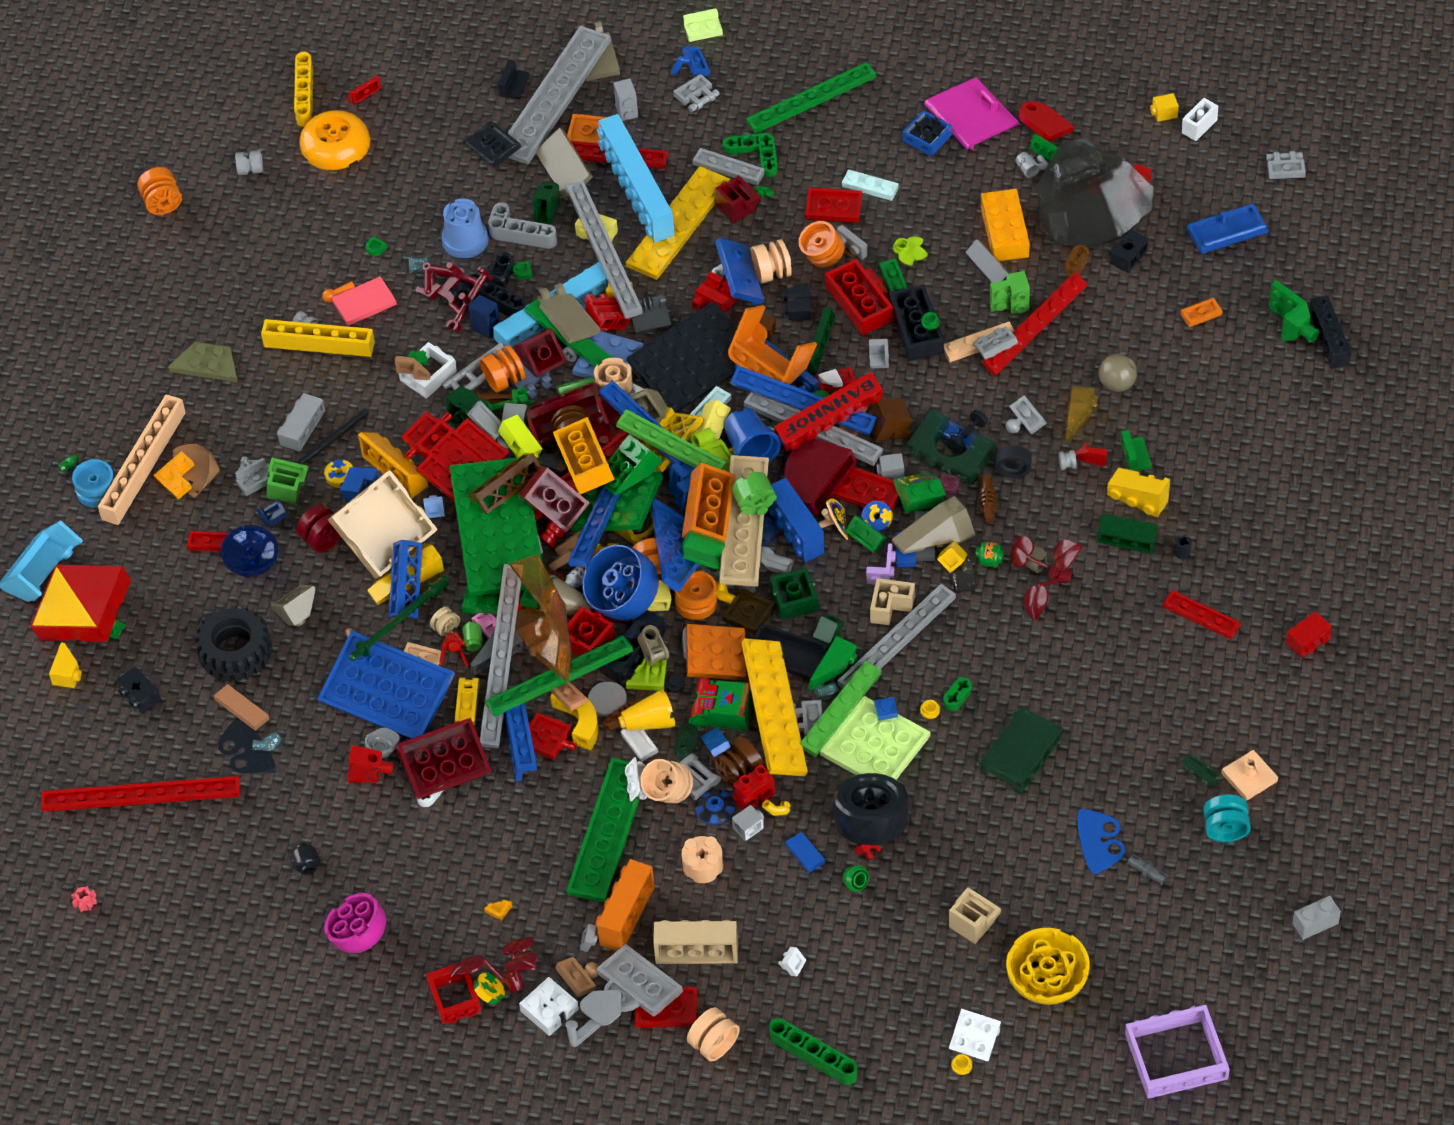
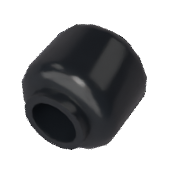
[291,843,320,875]

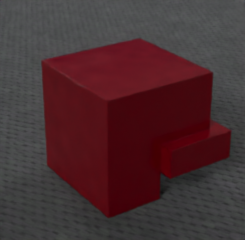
[715,175,761,224]

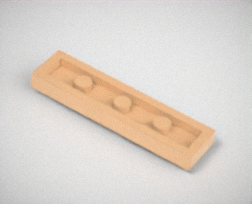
[944,322,1014,363]

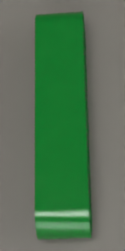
[769,1018,858,1085]

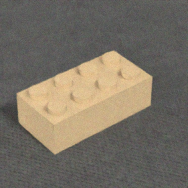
[654,920,738,964]

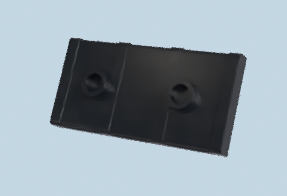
[754,624,829,679]

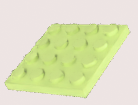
[820,696,930,780]

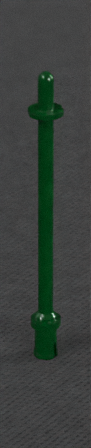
[349,575,450,661]

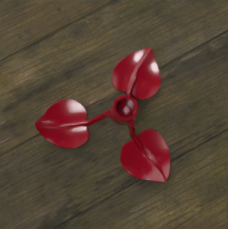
[1010,536,1083,621]
[451,936,537,993]

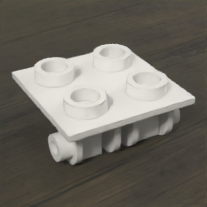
[949,1009,1001,1061]

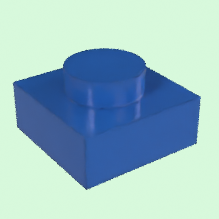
[874,697,898,721]

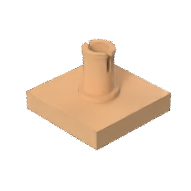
[1221,750,1278,801]

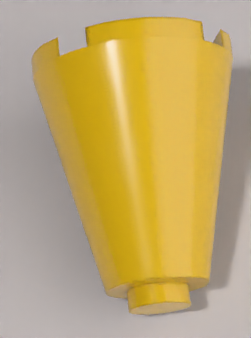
[618,689,675,731]

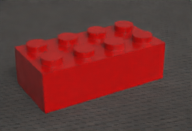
[825,259,894,336]

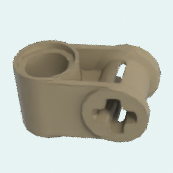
[638,625,669,665]

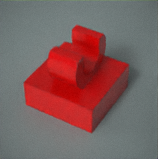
[853,844,881,860]

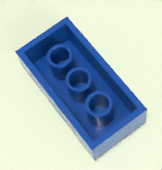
[767,478,824,563]

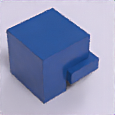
[667,462,695,512]
[340,467,381,503]

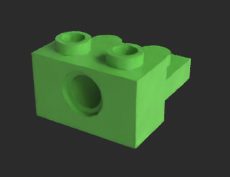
[990,271,1030,314]

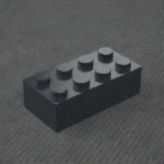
[889,285,944,361]

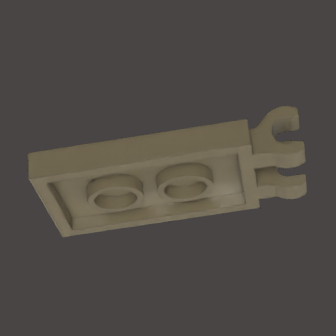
[577,22,620,81]
[537,283,600,343]

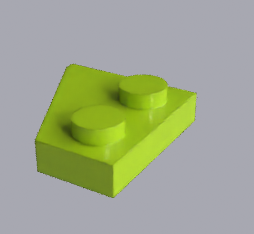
[626,658,667,691]

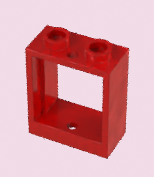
[426,963,482,1025]

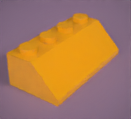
[358,432,428,499]

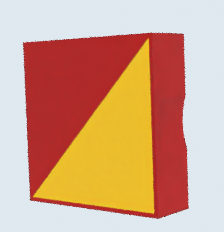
[31,565,131,642]

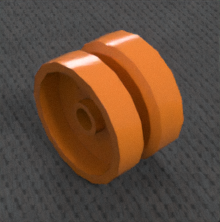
[799,221,845,268]
[675,571,717,620]

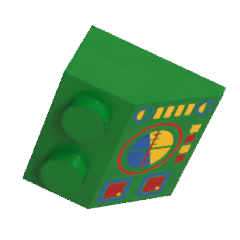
[893,472,946,513]

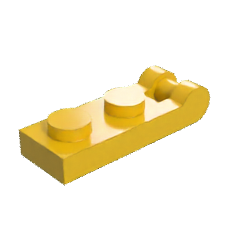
[455,678,480,726]

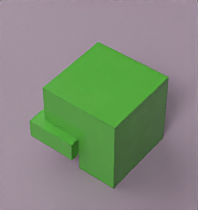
[267,458,308,505]

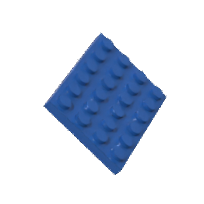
[317,631,455,739]

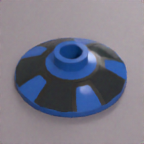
[695,790,735,825]

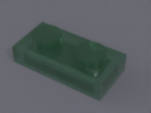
[1181,755,1224,786]

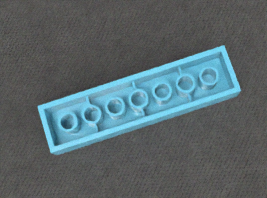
[597,114,675,243]

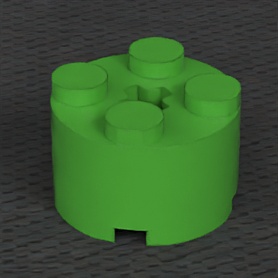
[732,472,777,515]

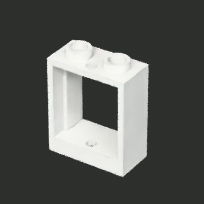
[399,342,457,399]

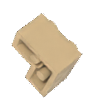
[870,578,915,625]

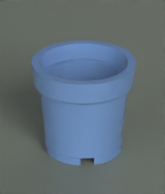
[442,199,489,258]

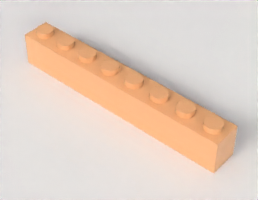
[98,394,186,525]

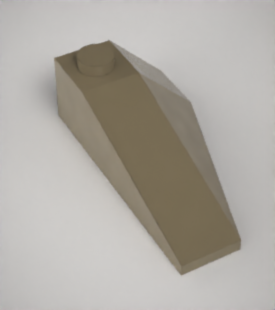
[892,496,975,554]

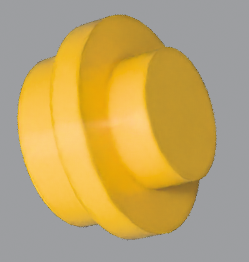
[920,700,940,719]
[951,1054,972,1075]

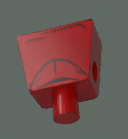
[347,745,393,783]

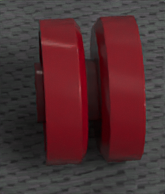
[296,504,341,553]

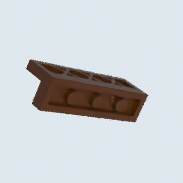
[468,453,541,514]

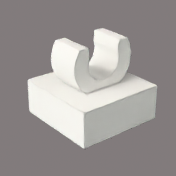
[778,947,806,976]

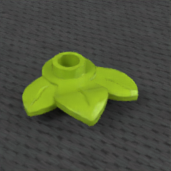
[893,236,928,266]

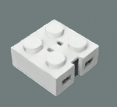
[519,977,579,1036]

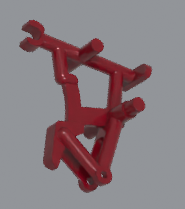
[415,262,493,333]

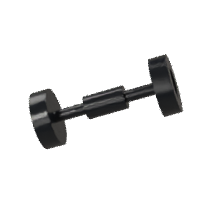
[947,410,988,453]

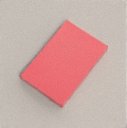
[332,276,397,326]

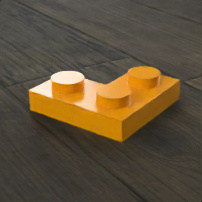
[153,451,195,500]

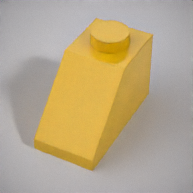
[49,643,82,689]

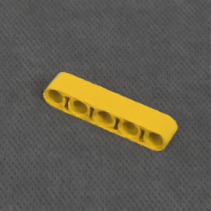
[294,52,313,127]

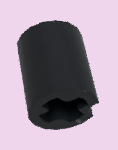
[1174,535,1192,559]

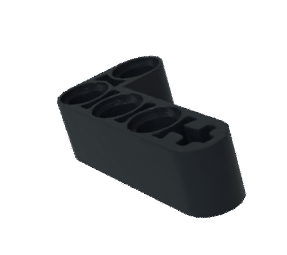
[455,274,526,317]

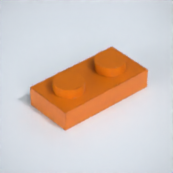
[1181,298,1222,327]

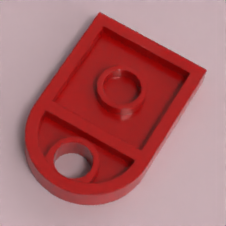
[1019,101,1074,142]

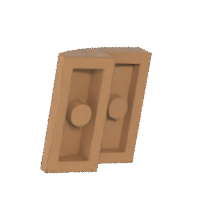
[548,529,583,571]

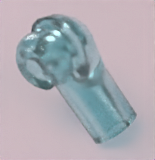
[814,683,837,697]
[252,733,281,751]

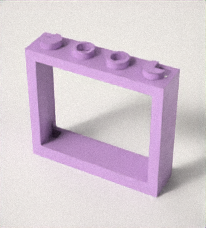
[1125,1005,1230,1099]

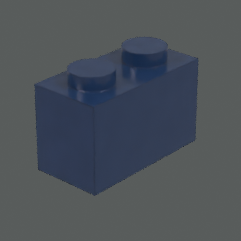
[469,295,500,339]

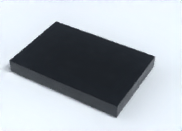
[464,121,522,168]

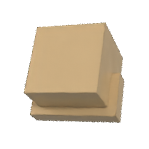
[949,887,1001,944]

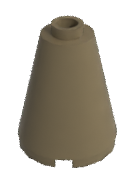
[538,575,594,616]

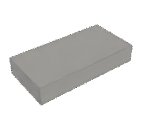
[467,400,502,440]

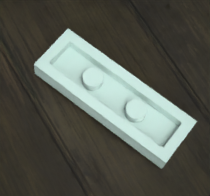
[842,169,899,201]

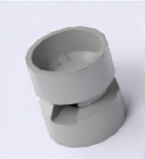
[235,150,263,175]

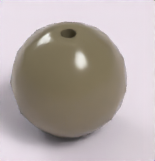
[1099,354,1137,392]

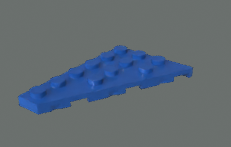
[651,499,700,593]

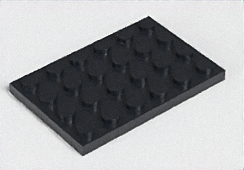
[626,301,737,413]

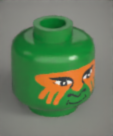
[975,541,1004,568]

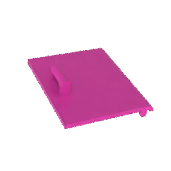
[924,77,1019,150]

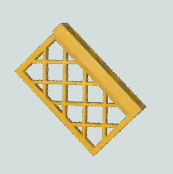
[642,407,704,472]

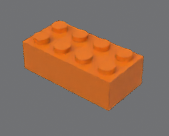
[682,463,735,542]
[596,859,655,951]

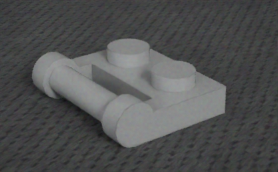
[680,753,721,800]

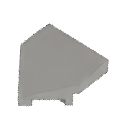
[235,457,269,496]

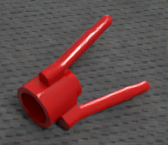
[439,632,469,667]

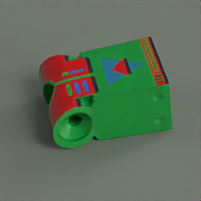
[689,678,753,731]

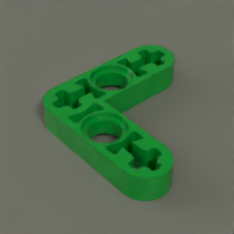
[723,133,778,178]

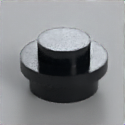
[665,674,685,693]

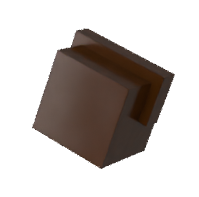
[869,398,912,441]

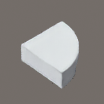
[818,369,843,387]

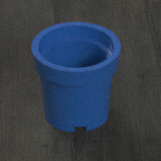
[724,408,781,464]

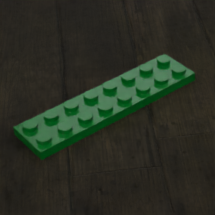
[566,758,646,903]

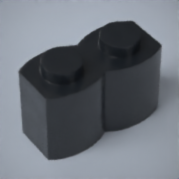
[783,283,811,320]

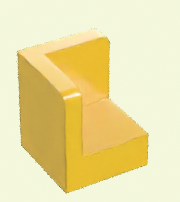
[937,540,967,573]

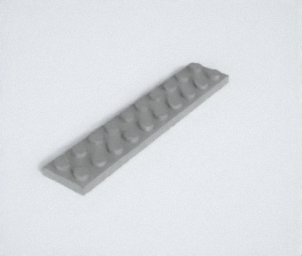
[508,26,611,165]

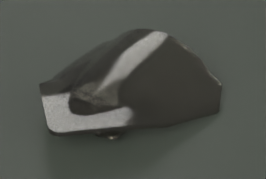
[1038,139,1155,248]

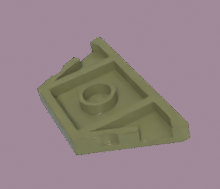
[168,342,238,382]

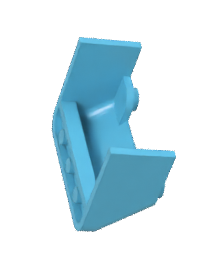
[0,520,83,602]

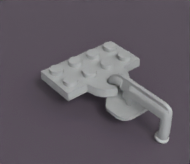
[565,944,683,1047]

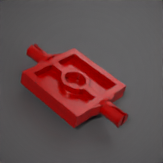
[529,712,577,760]

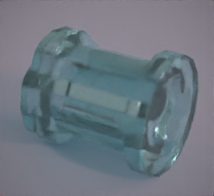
[409,256,429,272]

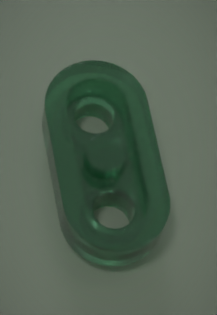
[674,724,698,761]

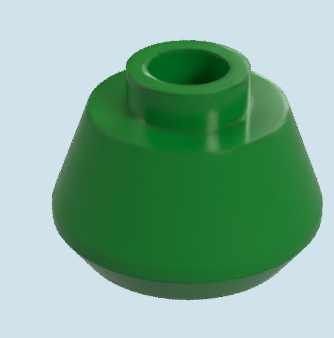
[843,865,869,892]

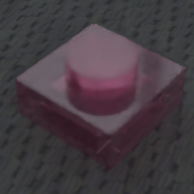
[940,473,961,496]

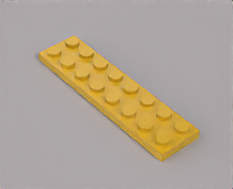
[626,166,730,280]
[742,638,808,776]

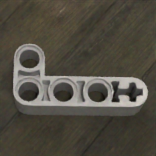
[488,202,557,249]

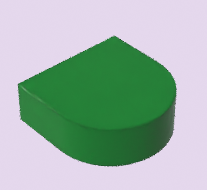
[366,236,388,256]
[512,261,532,280]

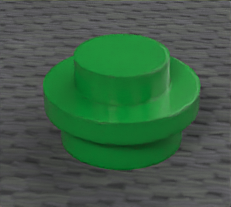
[921,312,940,330]

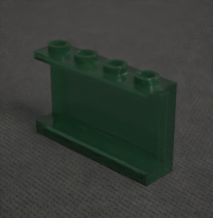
[979,706,1062,795]

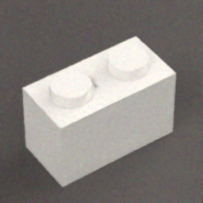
[1182,98,1218,141]

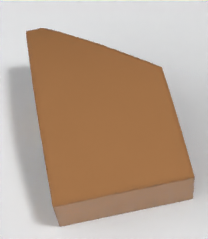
[395,356,431,380]

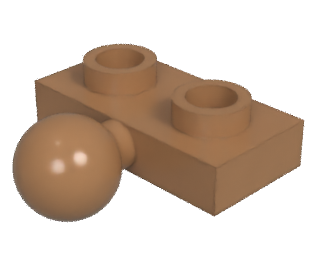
[555,957,599,997]

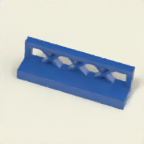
[389,540,422,619]
[503,703,537,781]

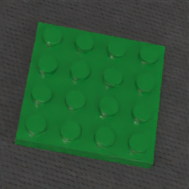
[571,472,663,532]

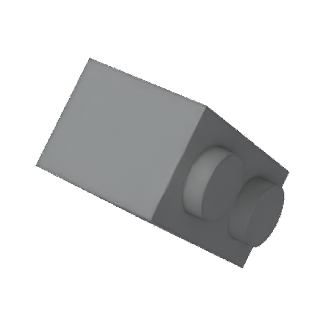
[613,79,638,121]
[1293,896,1341,940]

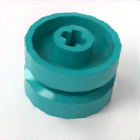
[1203,795,1251,842]

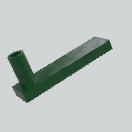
[788,307,835,375]

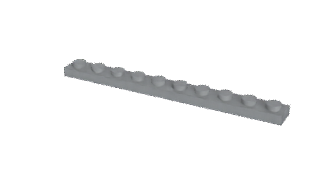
[566,180,643,319]
[480,564,523,749]

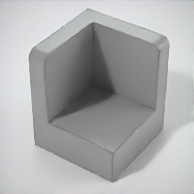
[869,339,889,368]

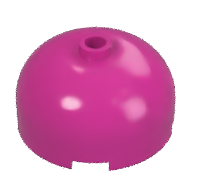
[324,893,386,954]

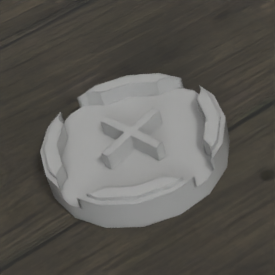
[588,682,627,718]

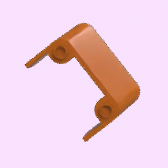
[728,305,817,385]

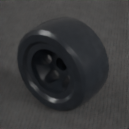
[833,773,909,845]

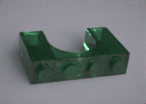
[907,409,997,485]

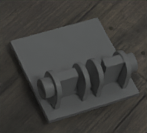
[631,295,671,333]

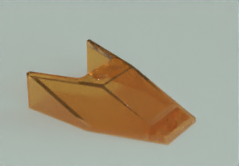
[510,554,571,681]

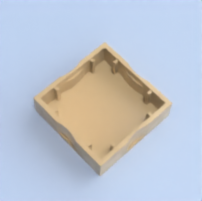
[328,470,438,579]

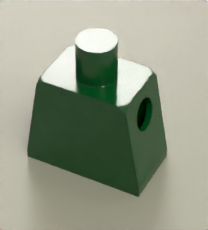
[533,182,560,225]

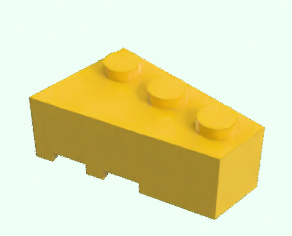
[1107,468,1170,518]

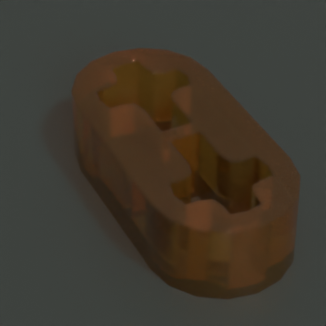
[1065,245,1089,275]

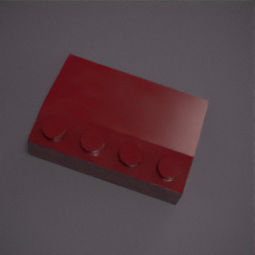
[395,718,492,799]

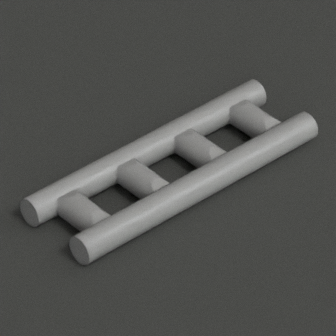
[442,342,504,390]

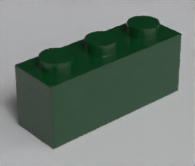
[1096,514,1159,554]

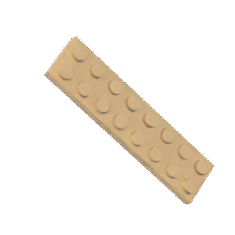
[719,455,769,587]

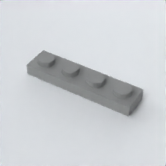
[693,148,765,186]

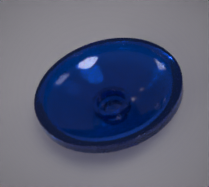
[221,525,278,576]

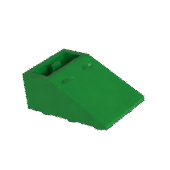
[603,434,663,495]

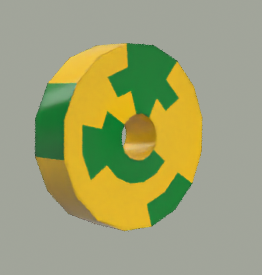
[473,973,505,1004]

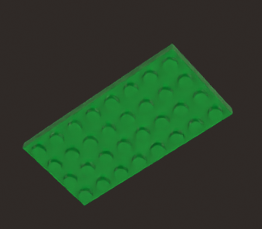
[450,457,546,597]

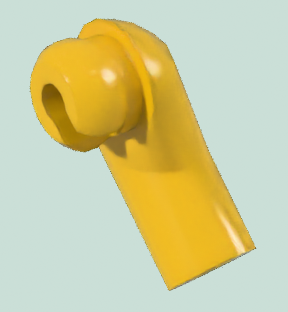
[716,580,736,604]
[762,800,791,816]

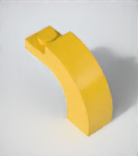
[550,693,598,750]

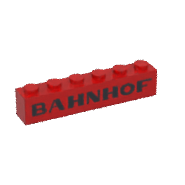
[774,372,884,452]

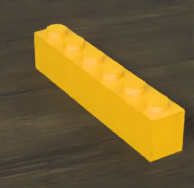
[261,319,375,357]

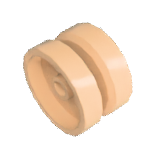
[687,1007,740,1062]

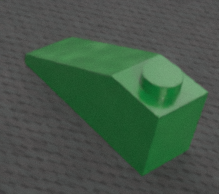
[808,636,858,691]

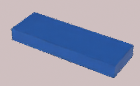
[701,727,731,757]

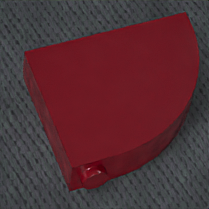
[784,439,857,516]

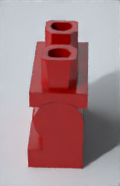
[692,271,738,314]
[583,293,631,331]
[733,764,776,810]

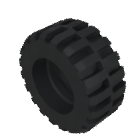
[195,606,272,681]

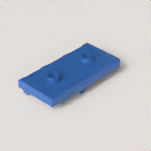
[1187,204,1269,254]
[715,238,765,305]

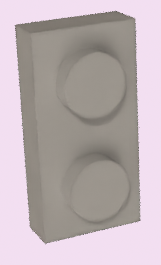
[837,225,867,260]

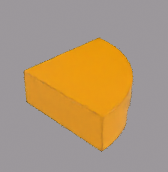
[484,900,513,921]

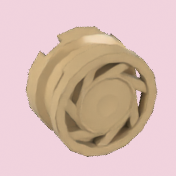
[430,607,460,637]

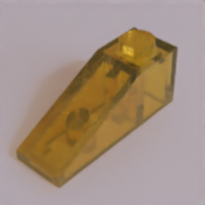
[1066,386,1098,442]

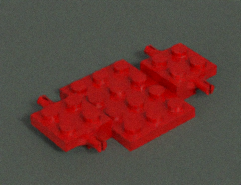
[401,412,509,502]

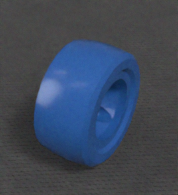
[583,545,659,621]

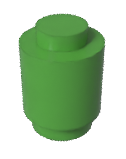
[462,622,483,652]

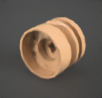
[751,239,791,284]
[641,759,693,804]

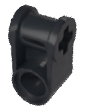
[488,252,513,288]

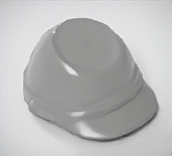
[365,728,400,760]

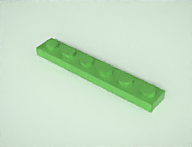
[616,409,726,470]
[800,660,882,757]

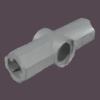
[759,546,793,574]

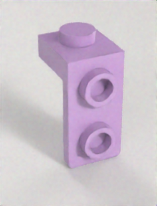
[866,544,896,585]

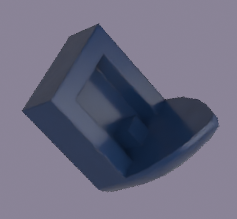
[258,499,289,526]

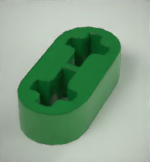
[944,677,972,711]

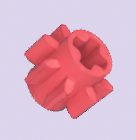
[71,886,97,912]

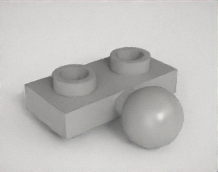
[1005,395,1047,435]

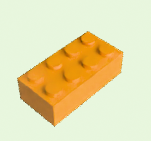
[981,189,1030,261]
[553,417,615,494]

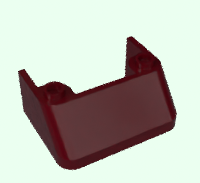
[527,382,609,449]

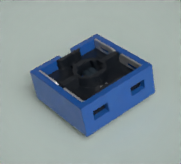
[903,110,952,157]

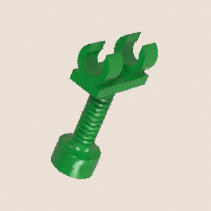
[486,387,532,412]

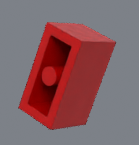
[1286,611,1332,658]

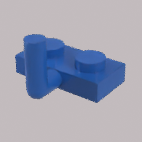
[671,46,711,76]

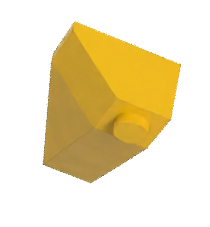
[368,543,444,605]

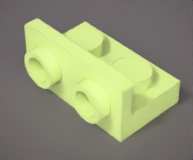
[683,9,723,42]

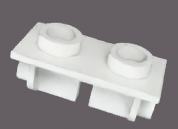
[625,757,647,801]

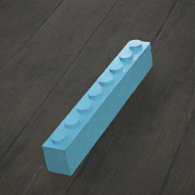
[493,262,609,347]

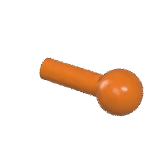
[322,281,355,302]

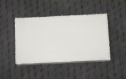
[620,729,658,762]

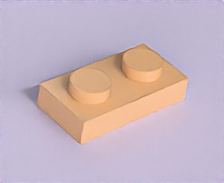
[404,642,441,666]

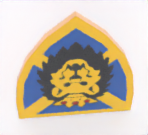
[819,499,848,540]

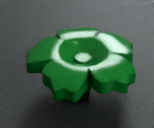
[753,186,774,198]
[408,350,429,365]
[58,455,79,472]

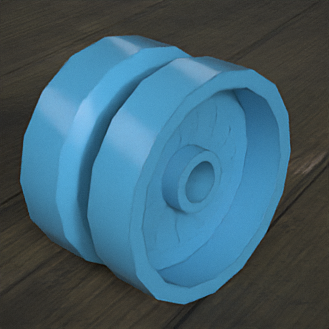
[72,459,115,508]

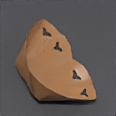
[173,444,220,498]

